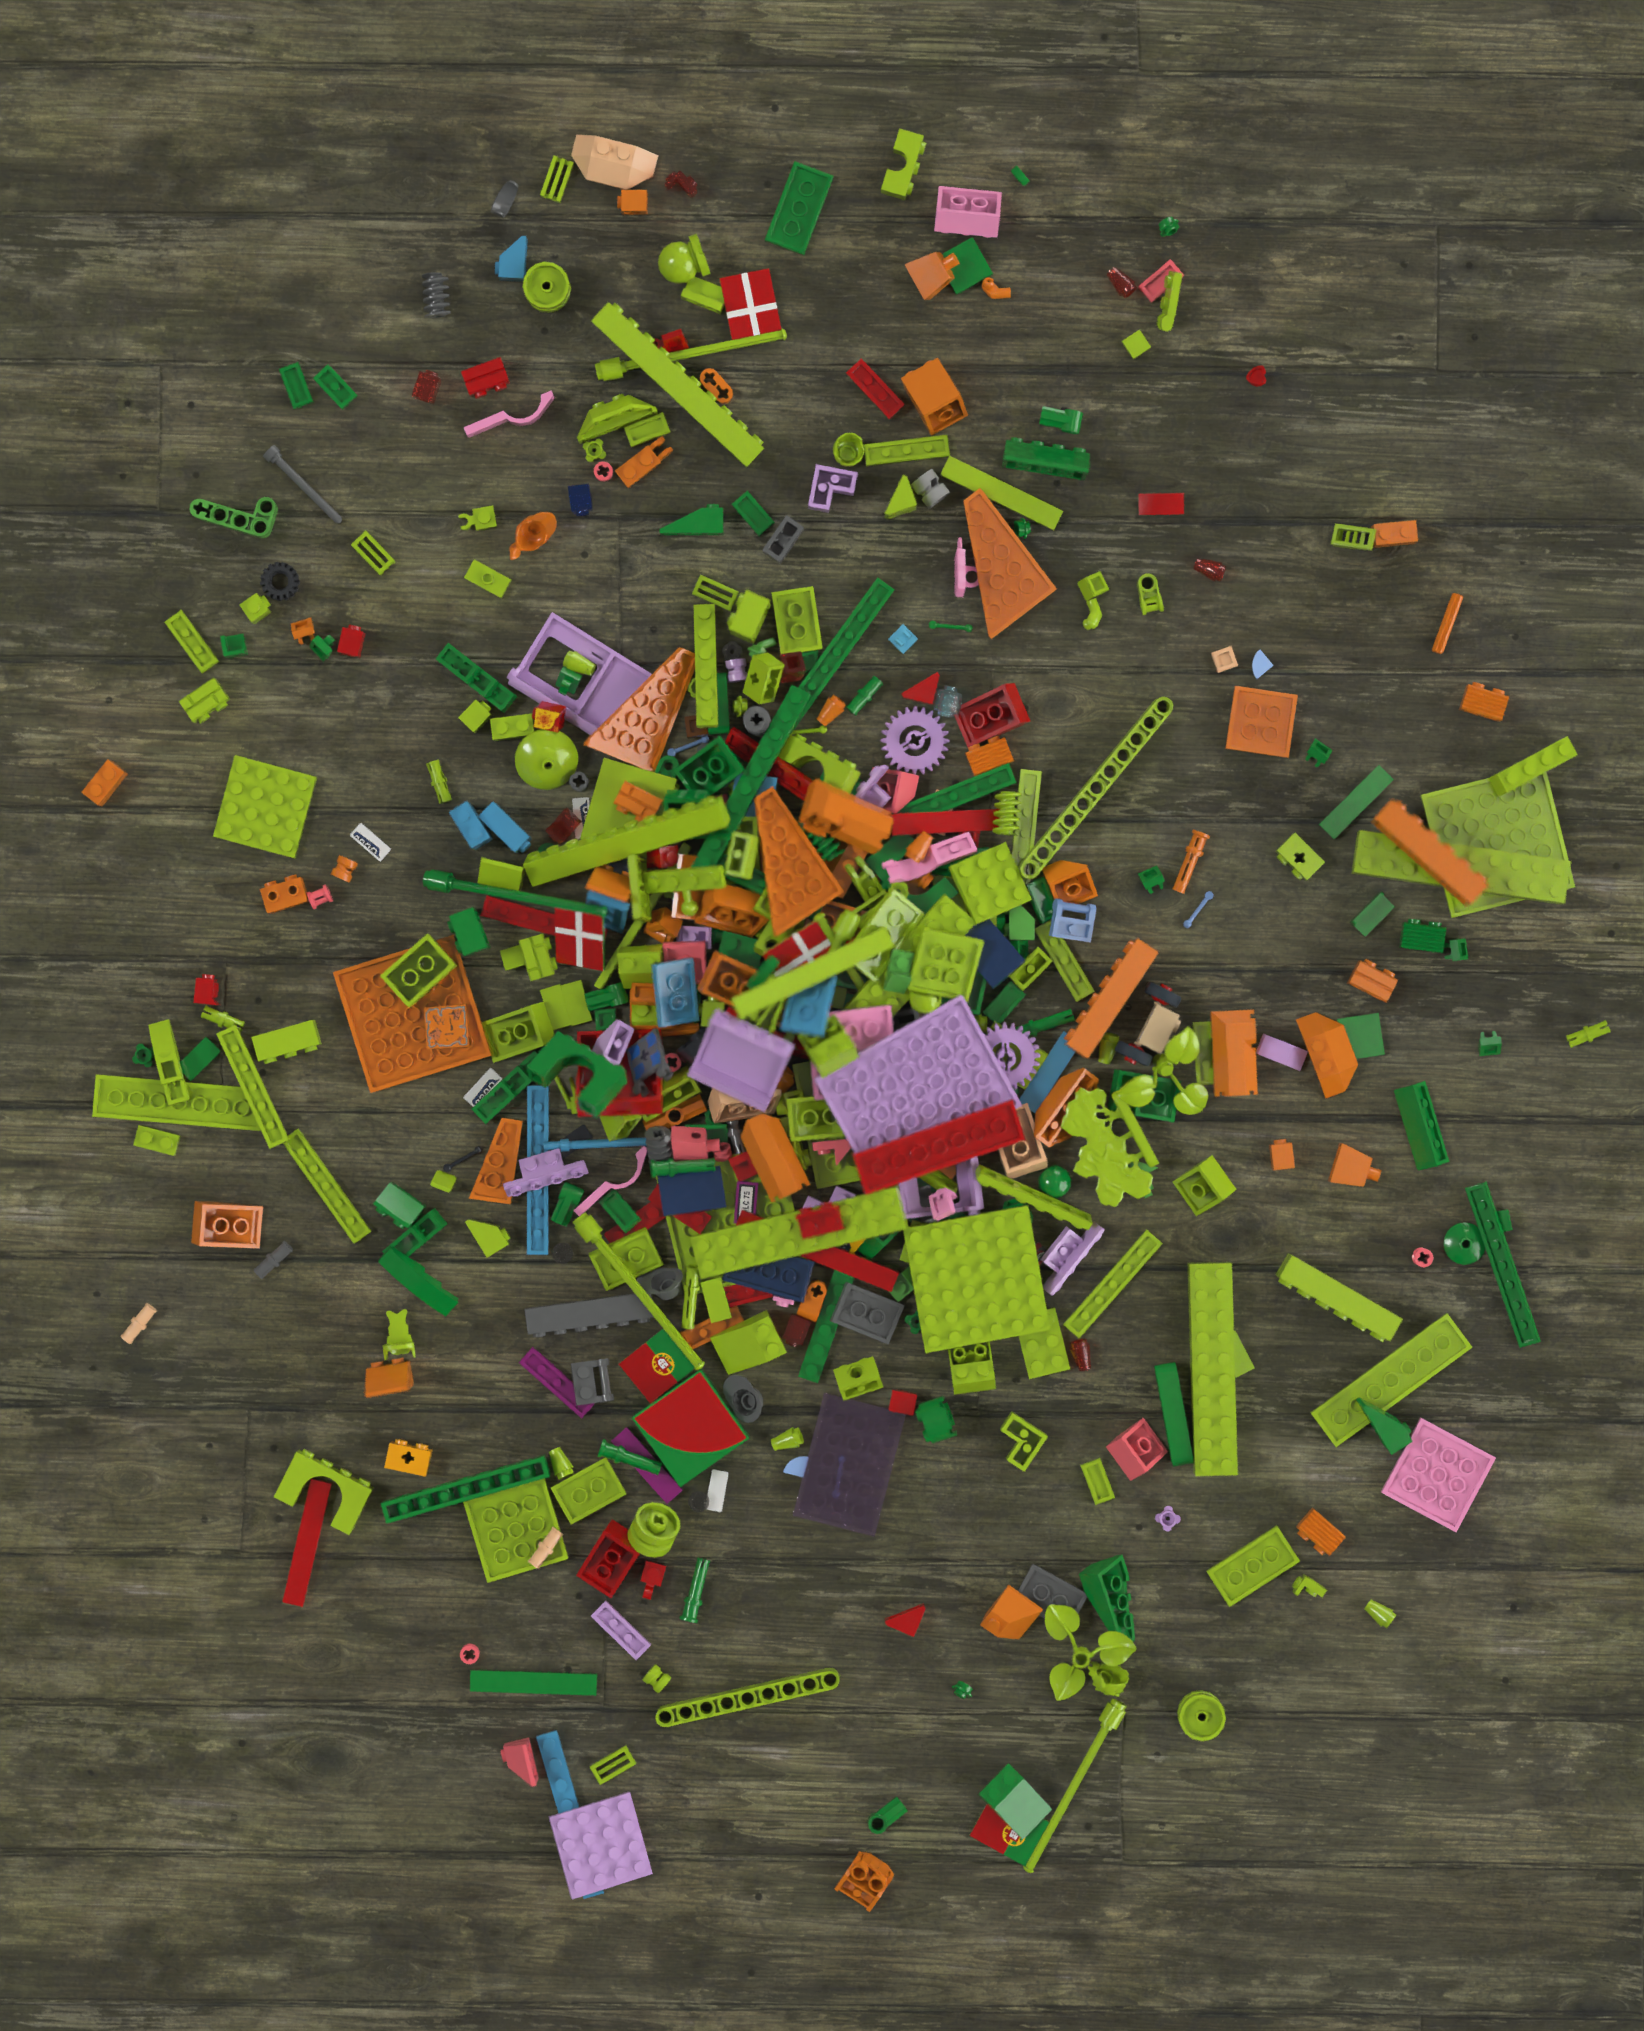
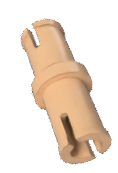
[121,1303,157,1344]
[528,1527,564,1569]

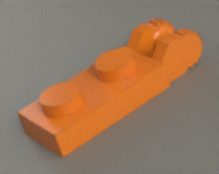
[615,436,673,488]

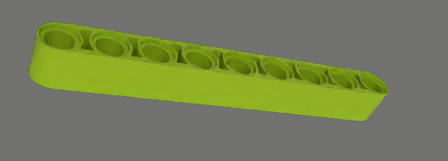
[656,1668,840,1727]

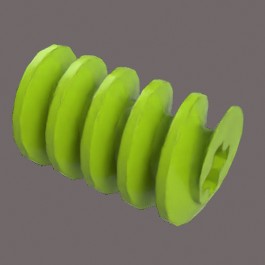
[992,791,1022,836]

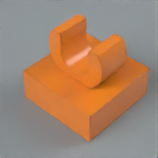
[291,617,315,645]

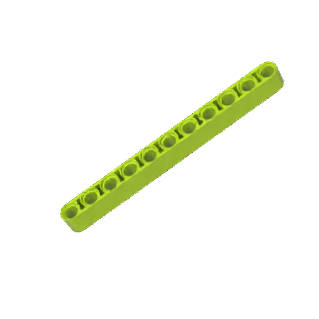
[1018,697,1173,879]

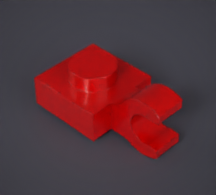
[653,329,689,353]
[640,1560,666,1600]

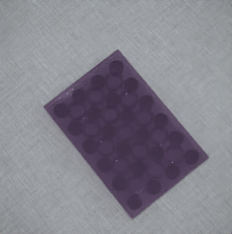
[793,1392,906,1537]

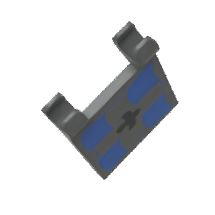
[626,1028,672,1097]

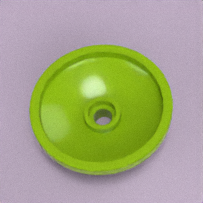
[515,729,578,790]

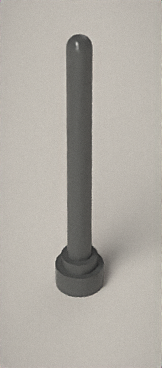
[263,445,342,524]

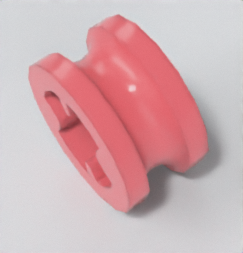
[594,462,613,482]
[712,1142,732,1162]
[460,1644,480,1664]

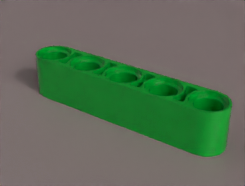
[1154,1362,1194,1467]

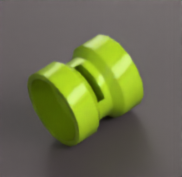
[642,1664,672,1693]

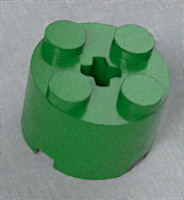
[916,1396,957,1444]

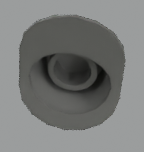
[637,1268,683,1300]
[723,1375,763,1423]

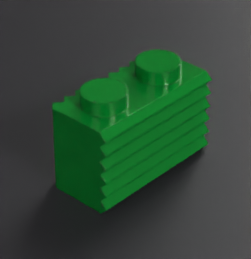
[1399,919,1446,953]

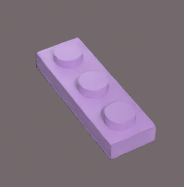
[591,1600,651,1660]

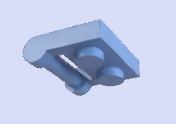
[1049,898,1096,942]

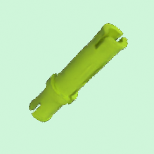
[681,1265,700,1329]

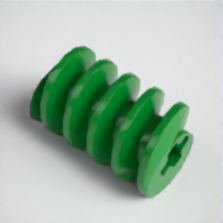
[802,828,845,863]

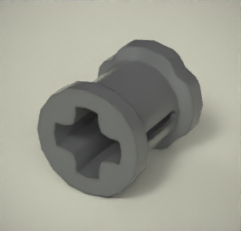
[569,772,589,792]

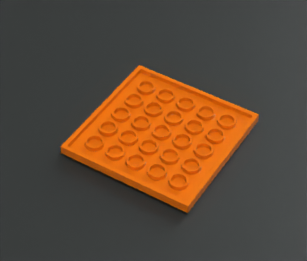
[333,935,492,1093]

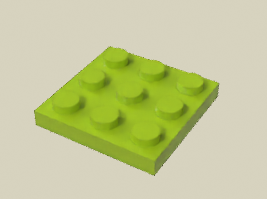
[948,842,1032,925]
[907,927,984,1002]

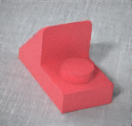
[812,1139,851,1166]

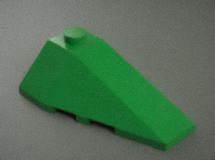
[1079,1555,1135,1641]

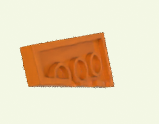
[469,1118,523,1204]

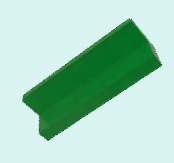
[1394,1081,1449,1170]

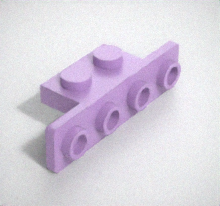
[855,765,891,808]
[503,1148,588,1197]
[1040,1222,1104,1296]

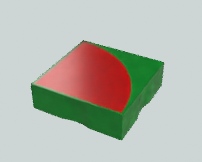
[632,1368,750,1487]

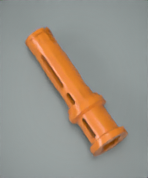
[1172,829,1210,894]

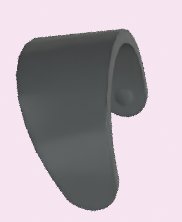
[491,180,519,218]
[918,1185,936,1224]

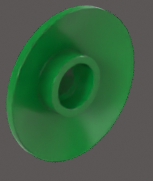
[1443,1222,1485,1265]

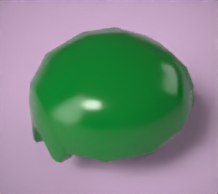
[1038,1165,1071,1198]

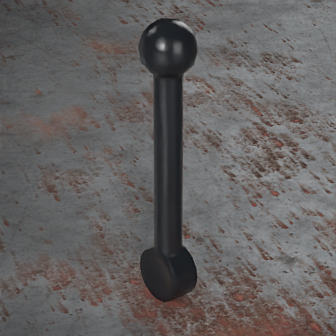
[443,1146,483,1172]

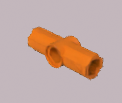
[642,1094,707,1130]

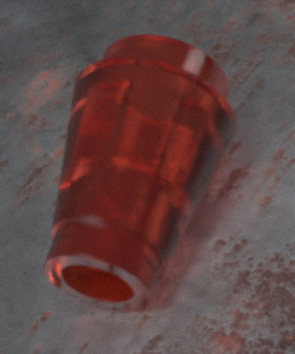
[1107,267,1137,299]
[1193,558,1226,582]
[1069,1338,1091,1371]

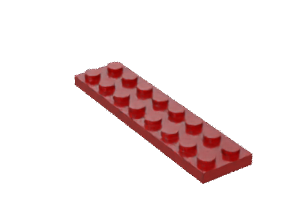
[852,1099,1026,1195]

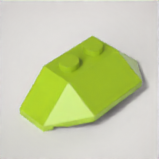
[577,394,658,444]

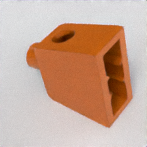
[905,252,959,300]
[1328,1143,1381,1187]

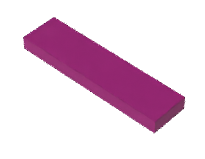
[519,1347,594,1418]
[611,1427,683,1504]

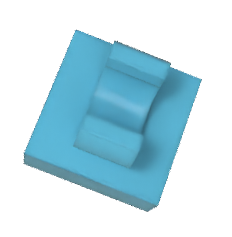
[888,624,918,654]

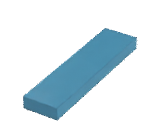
[1019,1031,1075,1113]

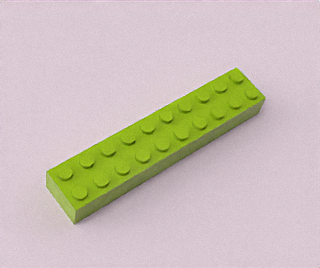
[1351,830,1571,905]
[691,1186,909,1279]
[1188,1262,1238,1476]

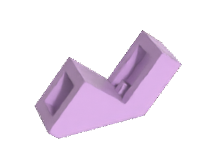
[1256,1034,1308,1071]

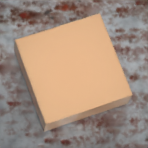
[1211,646,1238,673]

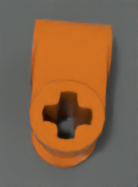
[796,1280,827,1322]

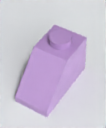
[592,1020,634,1065]

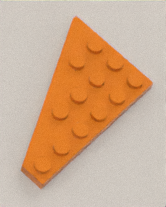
[963,488,1057,639]
[584,647,695,772]
[754,786,844,937]

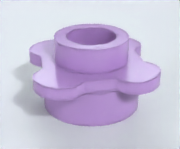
[1155,1506,1181,1531]

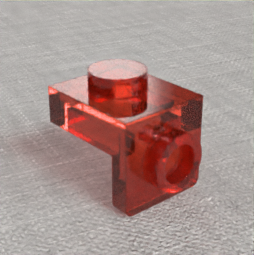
[664,170,697,198]
[545,807,582,844]

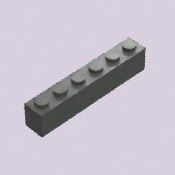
[524,1293,654,1338]

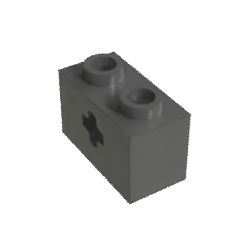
[762,515,804,564]

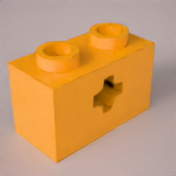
[384,1439,433,1477]

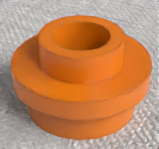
[916,871,935,890]

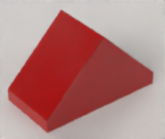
[901,672,940,706]
[885,1603,926,1637]

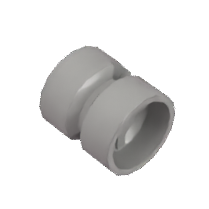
[911,469,950,509]

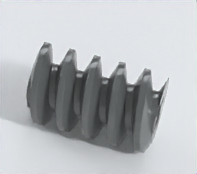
[422,272,451,318]
[743,706,771,736]
[645,1126,674,1168]

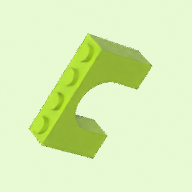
[274,1449,374,1535]

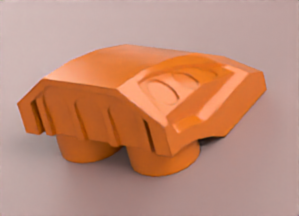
[835,1852,894,1912]

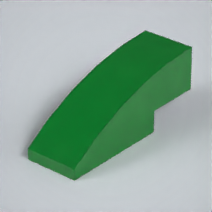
[382,1208,448,1257]

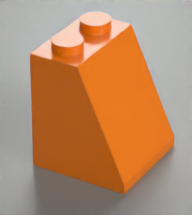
[901,358,968,436]

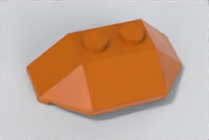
[1296,1012,1358,1099]
[1034,1068,1099,1148]

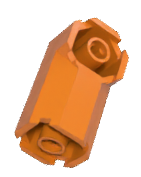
[799,779,894,855]
[1210,1010,1258,1096]
[741,1113,810,1202]

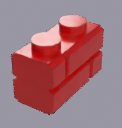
[461,357,510,399]

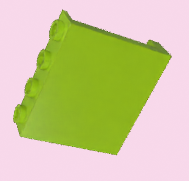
[580,758,680,859]

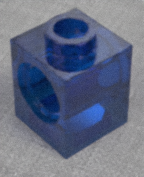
[568,483,593,517]

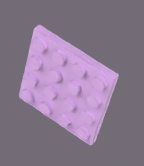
[549,1792,653,1899]

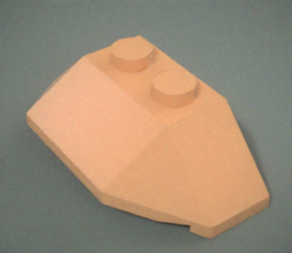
[571,135,658,190]

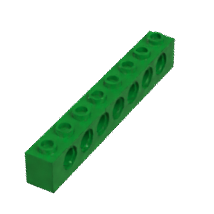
[381,1454,551,1524]

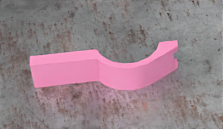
[464,391,555,438]
[882,832,977,883]
[574,1146,648,1216]

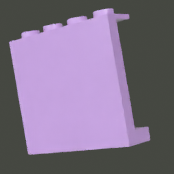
[687,1009,794,1112]

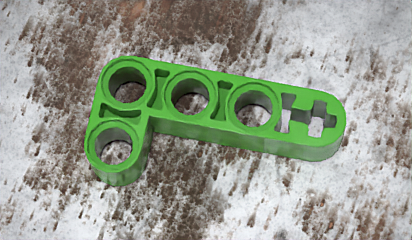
[190,497,278,538]

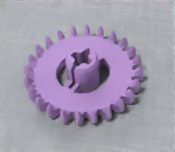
[880,706,950,775]
[983,1022,1041,1090]

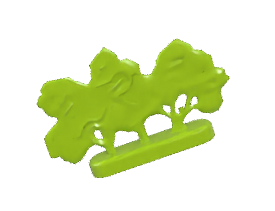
[1061,1087,1159,1207]

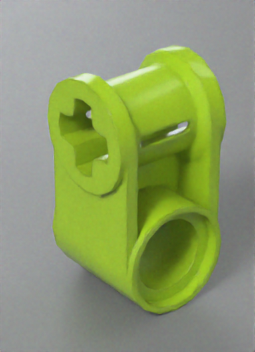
[1137,573,1164,616]

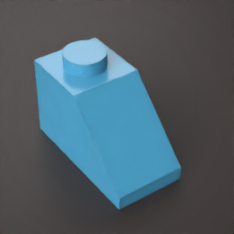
[495,236,528,282]

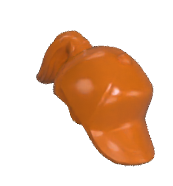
[509,512,557,560]

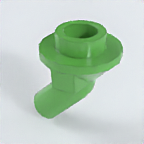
[747,637,776,657]

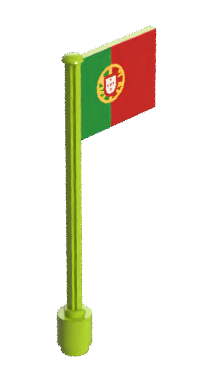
[572,1212,705,1403]
[970,1698,1127,1873]

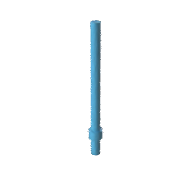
[543,1137,647,1152]

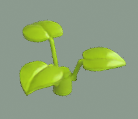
[1116,1027,1208,1115]
[1045,1604,1136,1701]

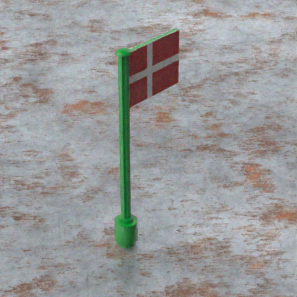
[423,869,608,971]

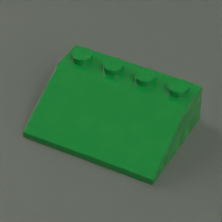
[1002,437,1090,481]

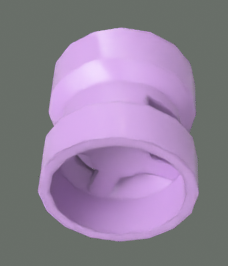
[725,659,748,683]

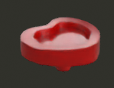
[1246,365,1266,387]

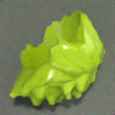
[1088,1661,1129,1697]

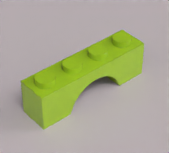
[778,733,861,793]
[1489,736,1577,796]

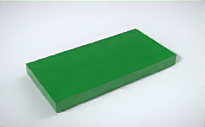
[765,161,834,256]

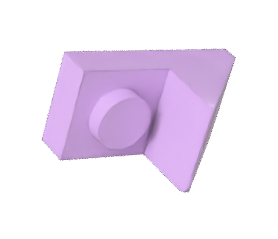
[676,925,712,949]

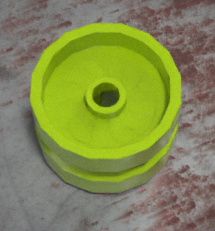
[523,262,571,313]
[628,1502,680,1558]
[1177,1690,1226,1741]

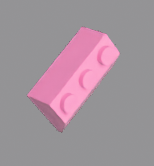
[934,186,1002,238]

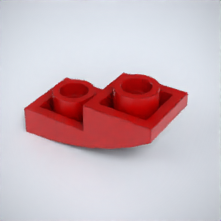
[1138,493,1184,515]

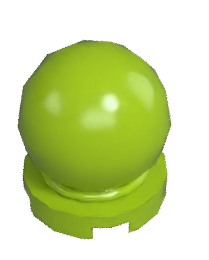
[658,234,711,284]

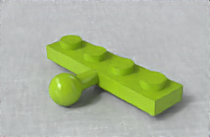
[642,865,726,916]

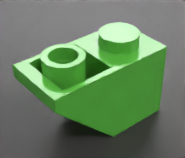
[1004,905,1035,940]

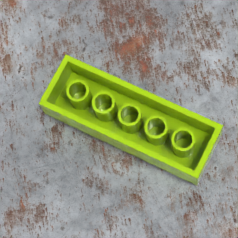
[1276,1253,1403,1342]

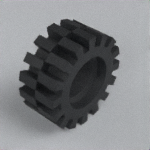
[260,562,300,601]

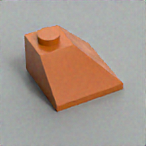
[1042,860,1098,911]
[980,1584,1043,1639]

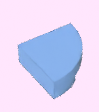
[1252,650,1273,679]
[783,1456,809,1478]

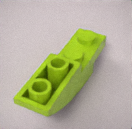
[149,1019,190,1106]

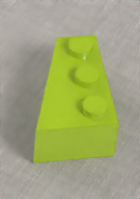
[735,974,785,1035]

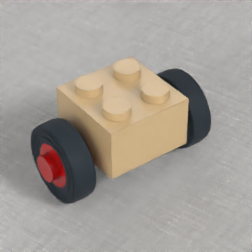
[1115,982,1182,1066]

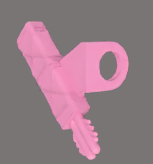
[954,537,979,597]

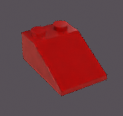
[952,683,1030,747]
[576,1519,640,1598]

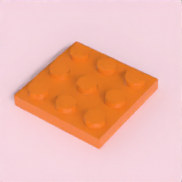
[1225,686,1298,758]

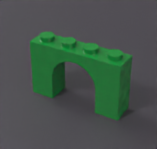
[865,835,959,918]
[527,1031,627,1119]

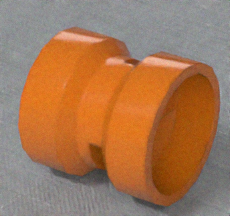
[331,855,358,883]

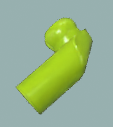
[1083,598,1102,630]

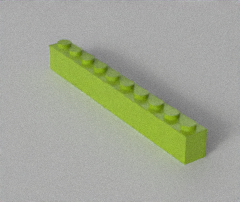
[591,302,764,467]
[523,796,730,887]

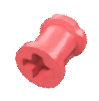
[306,884,333,910]
[665,1053,682,1072]
[1412,1247,1433,1267]

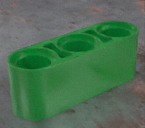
[708,672,730,735]

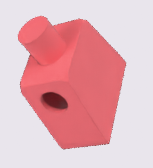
[671,1126,721,1161]

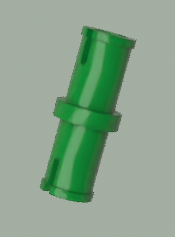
[846,675,883,716]

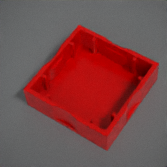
[576,1029,663,1117]

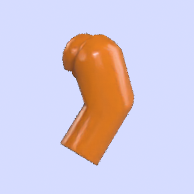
[982,277,1011,299]

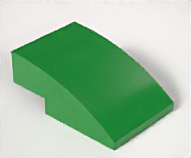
[1107,1069,1181,1122]

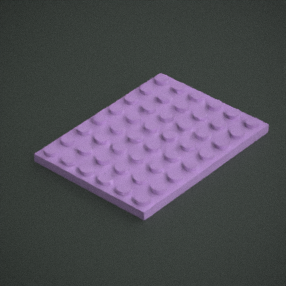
[813,994,1022,1153]

